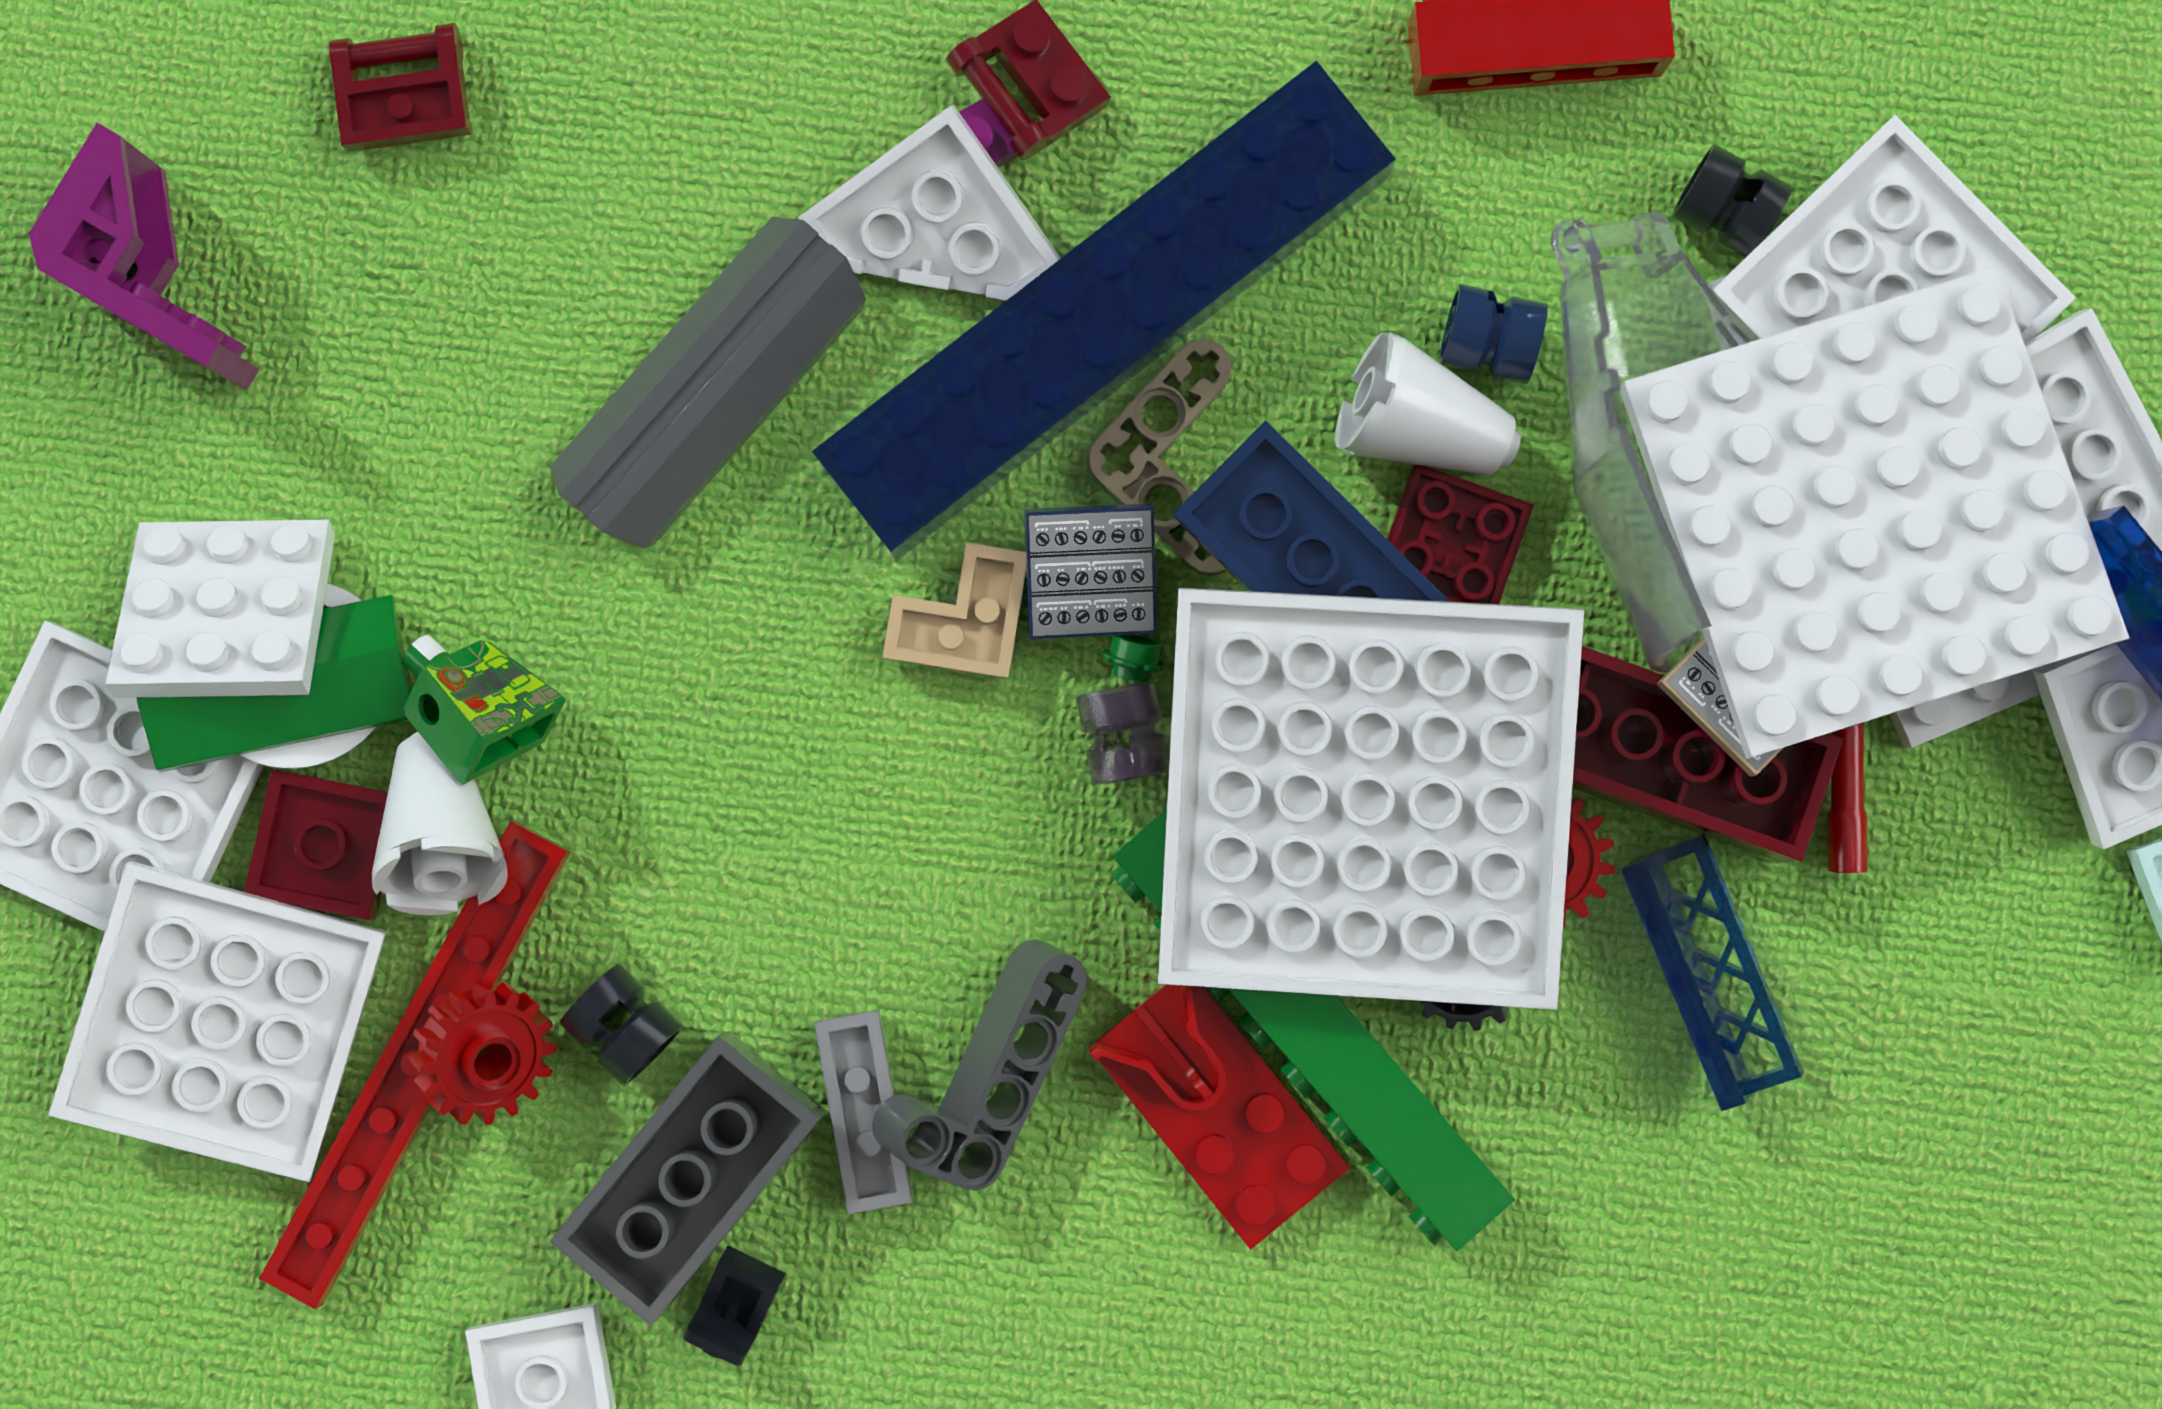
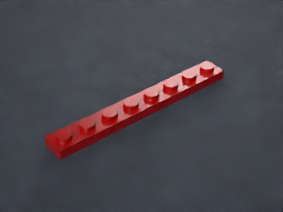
[259,821,571,1309]

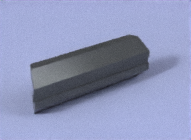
[550,217,866,548]

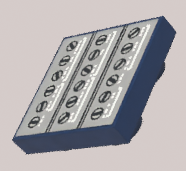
[1024,504,1157,639]

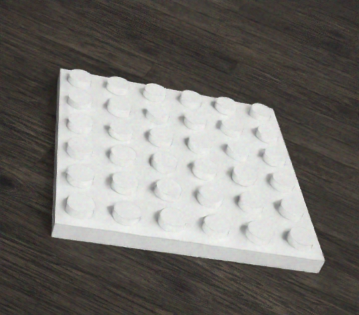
[1619,266,2129,759]
[1158,588,1584,1010]

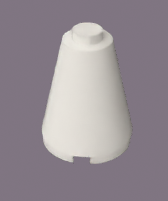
[1335,332,1521,475]
[372,732,508,915]

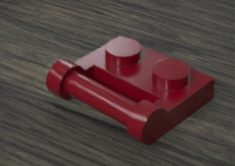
[946,0,1111,161]
[329,23,472,152]

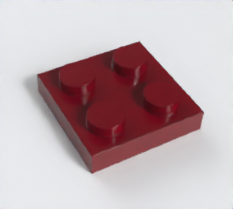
[244,769,388,920]

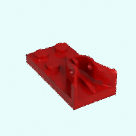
[1088,984,1350,1250]

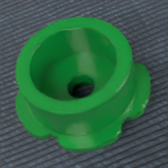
[1102,634,1164,682]

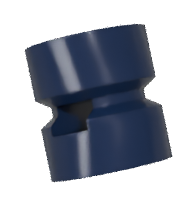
[1439,284,1548,384]

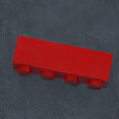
[1407,0,1675,96]

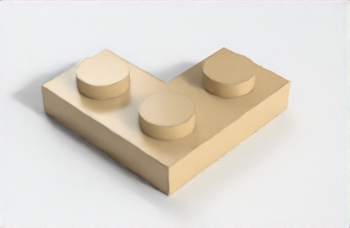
[882,542,1026,680]

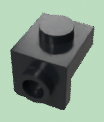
[683,1245,786,1366]

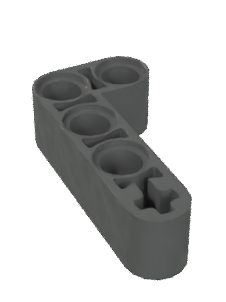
[872,939,1087,1191]

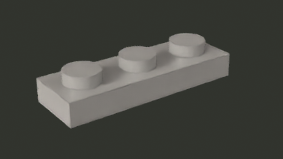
[814,1009,913,1214]

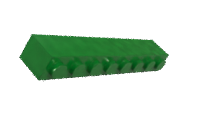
[1111,809,1515,1251]

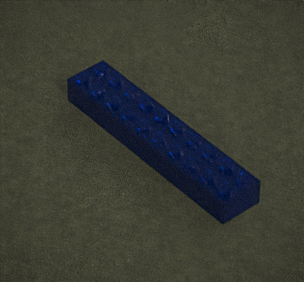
[812,60,1396,561]

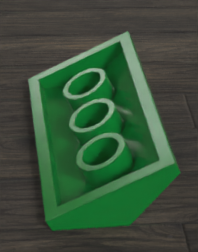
[137,595,412,773]

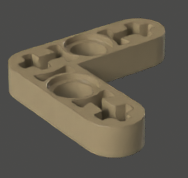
[1089,339,1232,576]

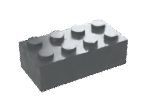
[549,1031,827,1326]

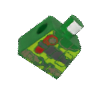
[402,635,566,785]

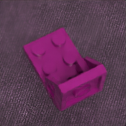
[29,123,260,390]

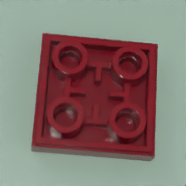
[1386,464,1534,604]

